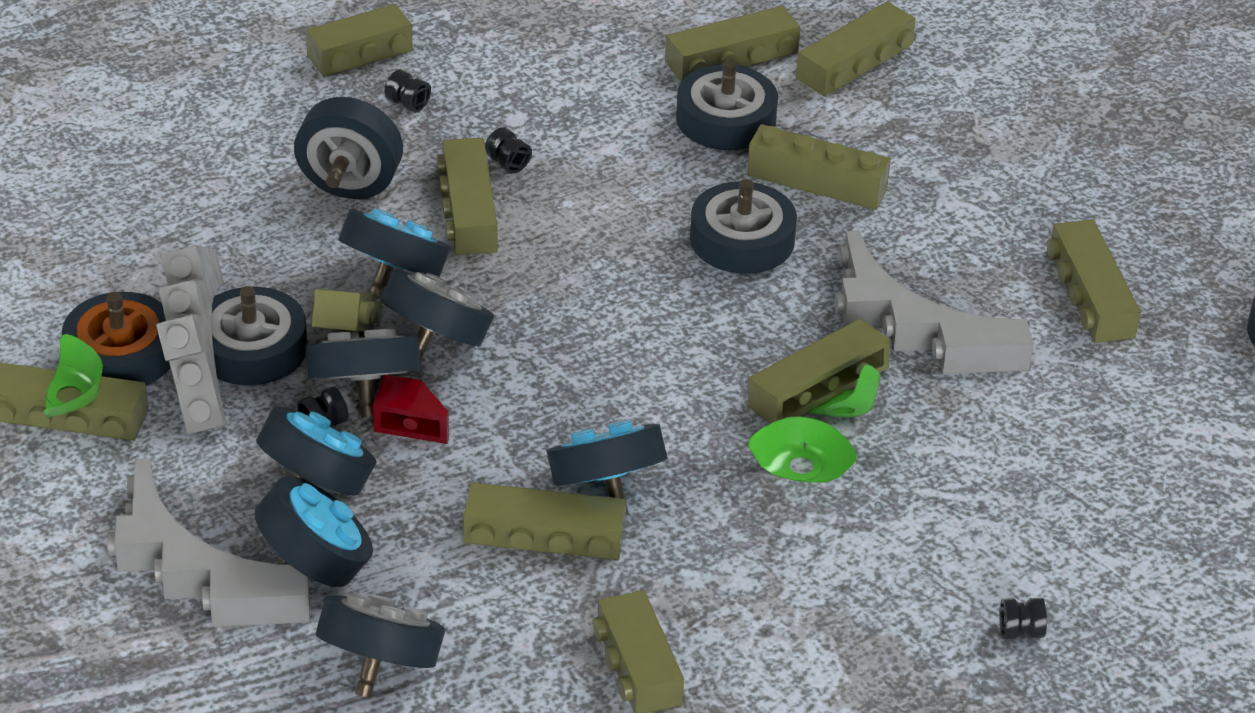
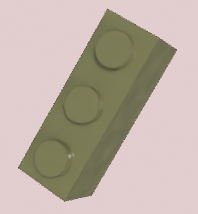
[306,4,413,77]
[312,289,382,331]
[592,590,684,713]

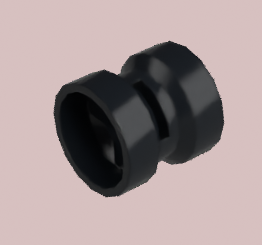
[384,69,431,113]
[485,127,532,174]
[297,386,349,425]
[999,598,1047,639]

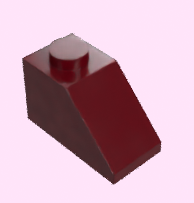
[373,375,449,444]

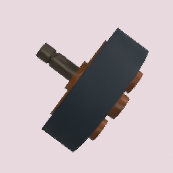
[62,291,171,385]

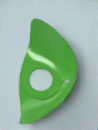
[43,334,103,418]
[809,365,881,417]
[748,416,857,483]

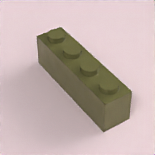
[796,1,916,96]
[665,6,800,82]
[747,124,891,210]
[436,138,498,255]
[1047,219,1141,343]
[748,319,890,423]
[0,362,148,441]
[463,482,626,560]

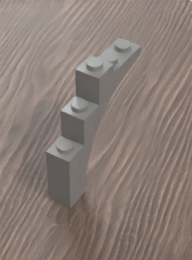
[835,230,1034,374]
[156,245,227,435]
[108,458,310,627]

